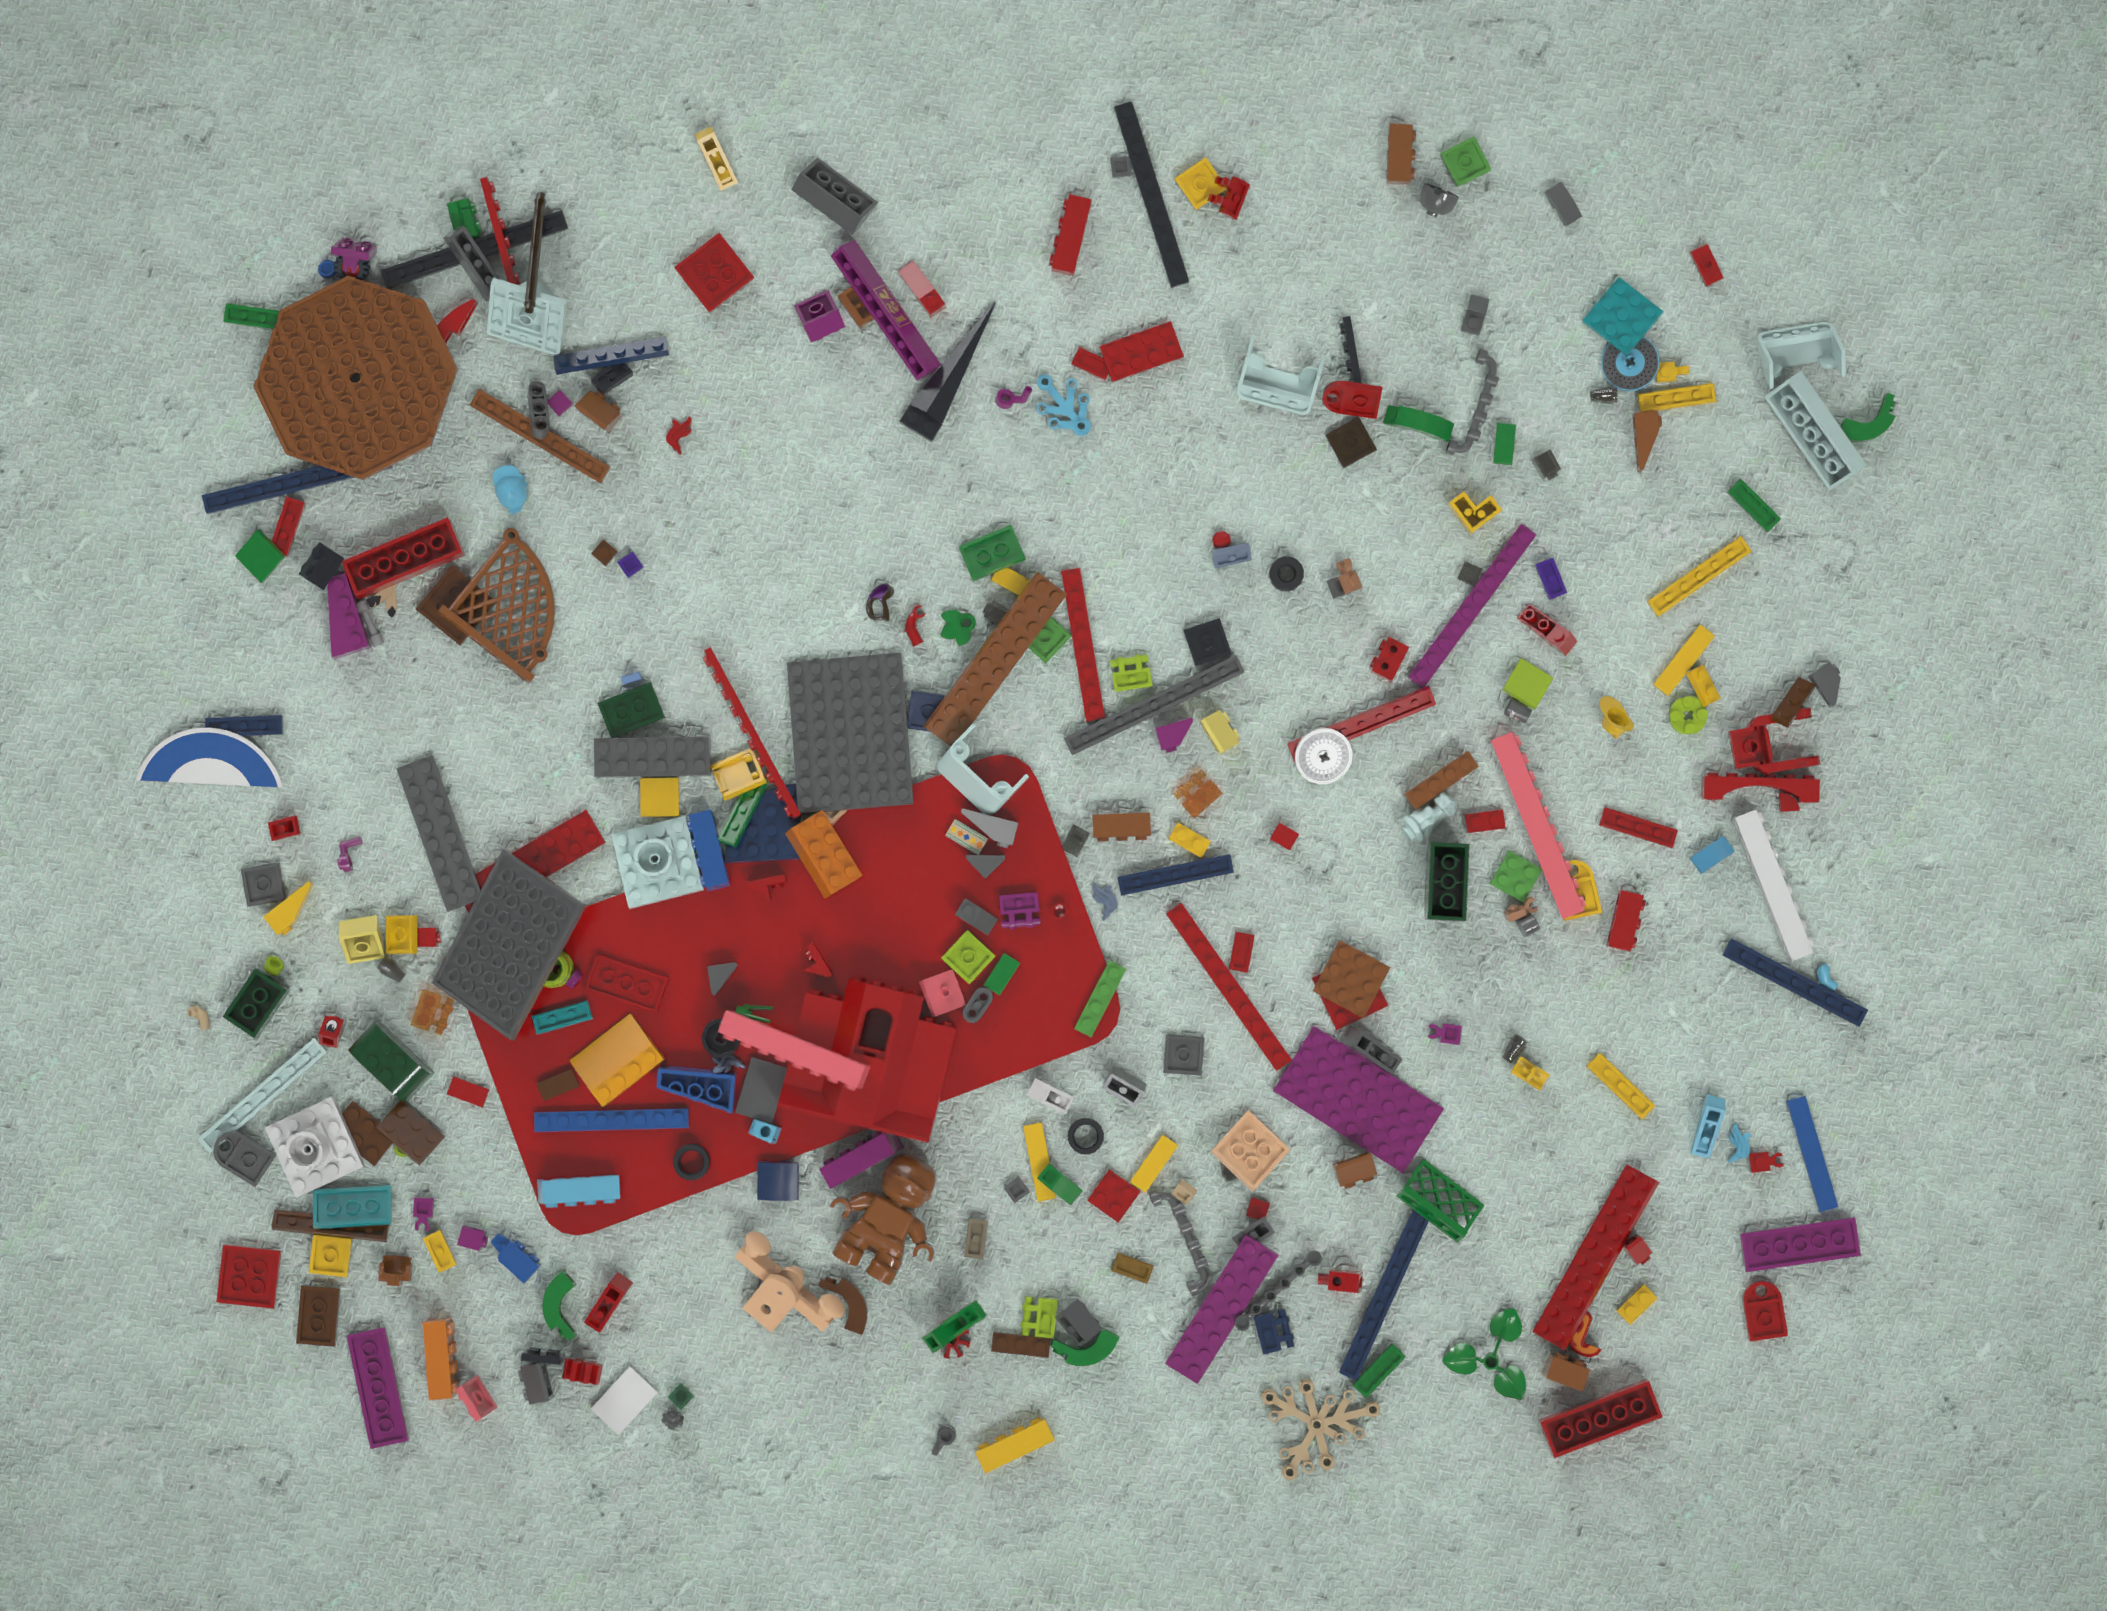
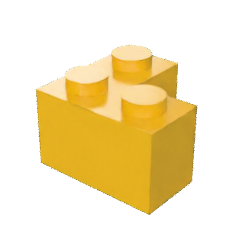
[1447,491,1502,535]

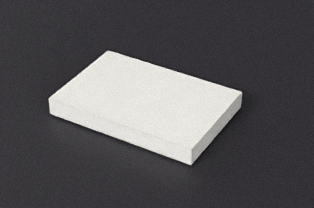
[591,1366,658,1435]

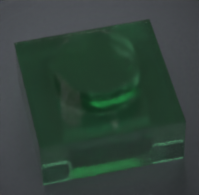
[668,1383,695,1410]

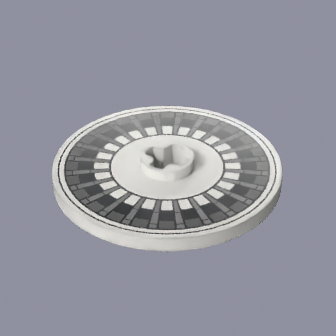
[1295,728,1352,784]

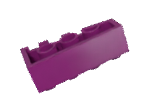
[819,1131,904,1189]

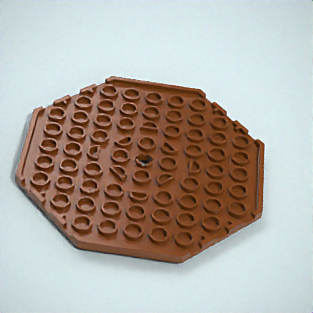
[253,276,458,480]

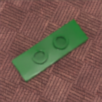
[1726,478,1781,533]
[1352,1343,1406,1398]

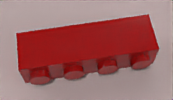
[1049,194,1092,276]

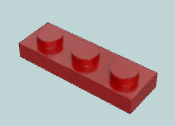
[272,496,306,557]

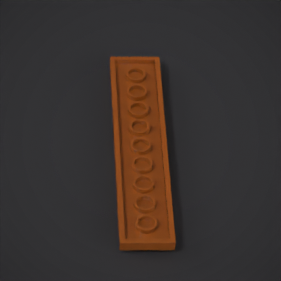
[923,572,1067,746]

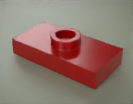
[1690,244,1724,287]

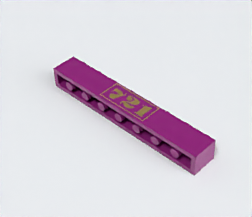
[831,240,941,381]

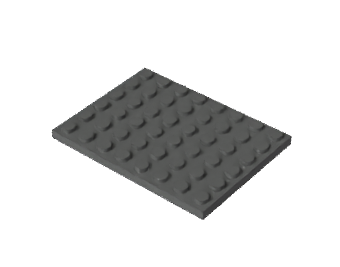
[787,653,914,814]
[432,849,586,1040]

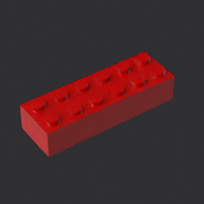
[342,517,466,599]
[1538,1379,1663,1458]

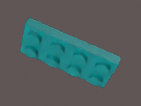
[313,1185,392,1229]

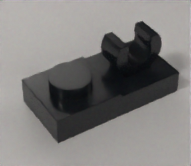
[591,363,633,395]

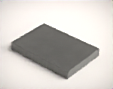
[735,1057,787,1124]

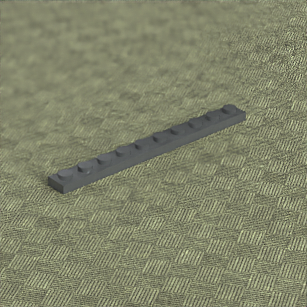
[1064,655,1245,756]

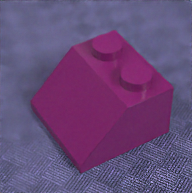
[794,290,846,343]

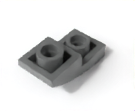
[1545,182,1582,226]

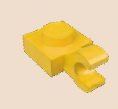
[1656,362,1690,383]

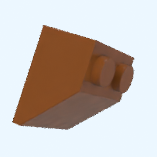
[574,391,623,433]
[1332,1152,1377,1189]

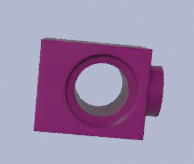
[457,1225,489,1251]

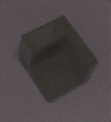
[1061,824,1090,857]

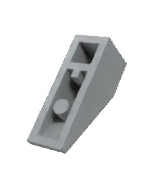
[961,809,1018,848]

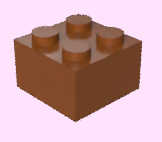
[1542,1351,1590,1392]

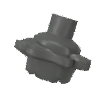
[661,1410,684,1430]

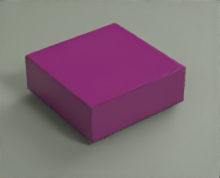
[547,390,573,417]

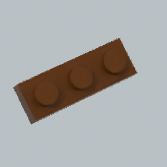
[1771,677,1815,728]
[991,1332,1051,1358]

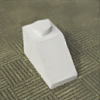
[1027,1078,1074,1114]

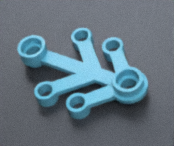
[1036,374,1091,436]

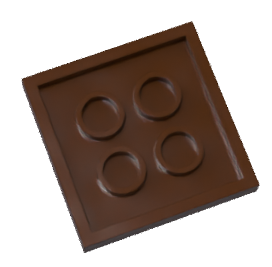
[416,565,497,646]

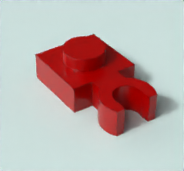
[1748,1151,1784,1173]

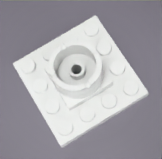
[265,1096,365,1198]

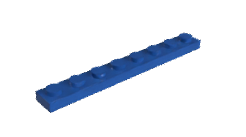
[534,1108,689,1132]

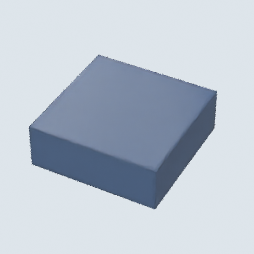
[621,672,643,686]

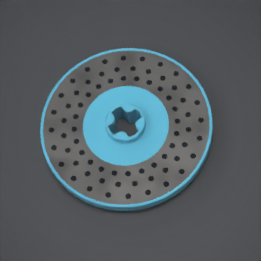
[1601,337,1659,391]

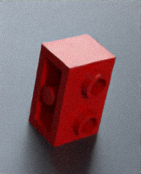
[1370,637,1409,682]

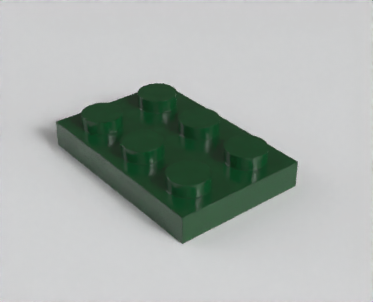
[598,682,665,738]

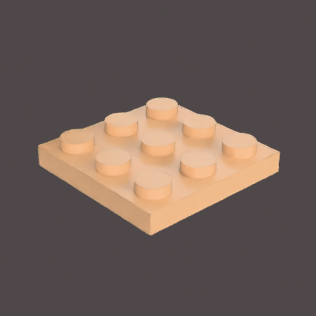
[1210,1110,1290,1192]

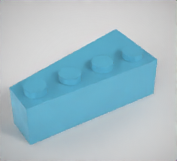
[537,1175,620,1208]

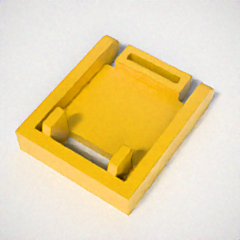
[711,748,767,800]

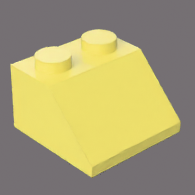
[1200,710,1241,755]
[339,915,386,964]

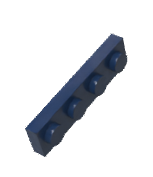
[205,715,284,736]

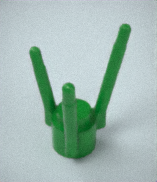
[735,1004,773,1023]

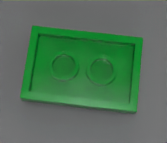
[958,525,1026,582]

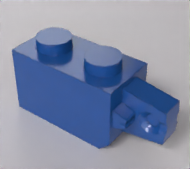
[491,1233,541,1283]

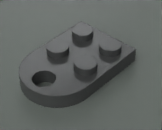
[213,1131,277,1187]

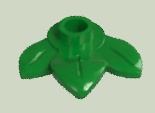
[941,610,976,646]

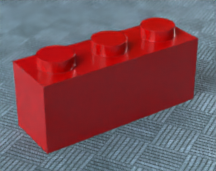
[1606,890,1646,952]

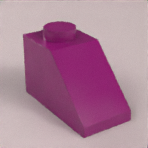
[1155,718,1193,753]

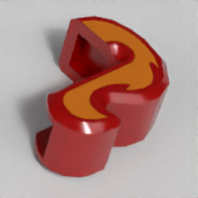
[1569,1311,1602,1357]

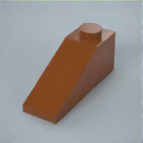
[1632,411,1662,472]

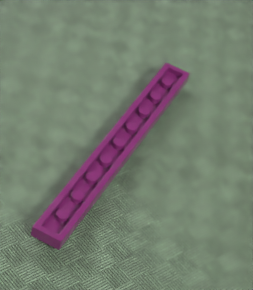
[1408,524,1536,688]

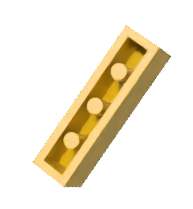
[975,1417,1055,1474]

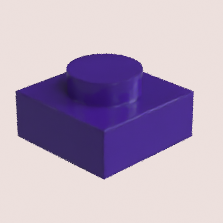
[617,551,644,578]

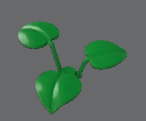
[1442,1308,1526,1400]

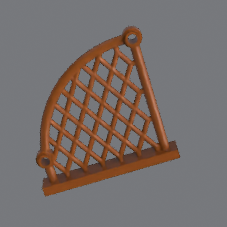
[438,528,555,684]

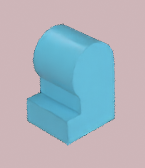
[748,1119,782,1144]

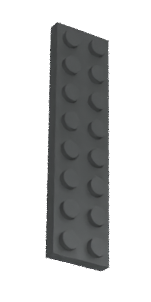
[396,755,483,912]

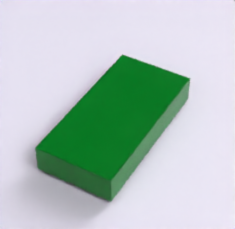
[984,953,1020,996]

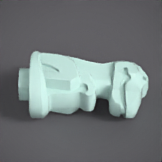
[1402,792,1457,842]

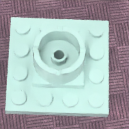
[486,278,567,355]
[611,815,704,909]

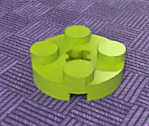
[1669,696,1708,735]

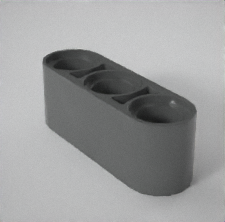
[527,381,550,439]

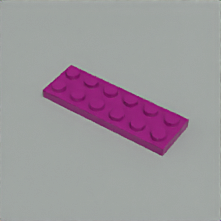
[1740,1217,1861,1272]
[347,1327,409,1449]

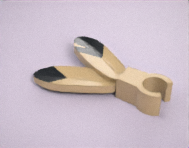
[368,584,398,617]

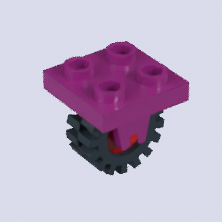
[331,238,377,281]

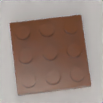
[1312,940,1391,1018]

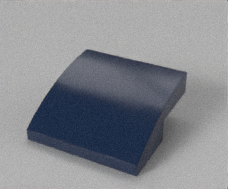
[757,1161,799,1201]

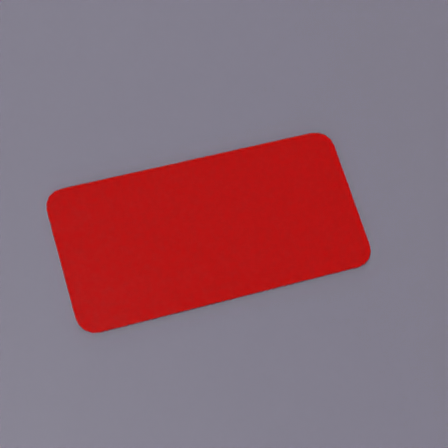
[467,754,1120,1236]

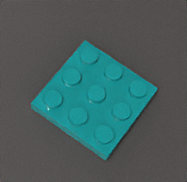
[1582,277,1664,357]

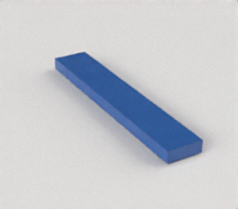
[1786,1096,1838,1212]

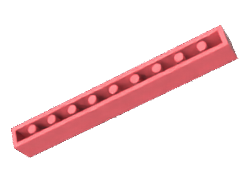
[1491,732,1586,919]

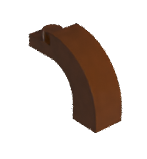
[818,1276,868,1335]

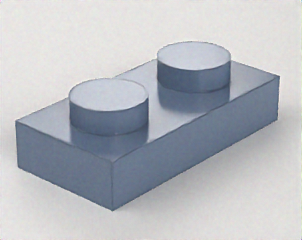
[1211,543,1252,568]

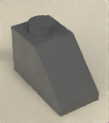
[1808,662,1841,708]
[955,898,998,935]

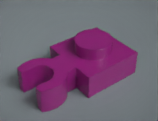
[1428,1023,1463,1045]
[413,1197,434,1231]

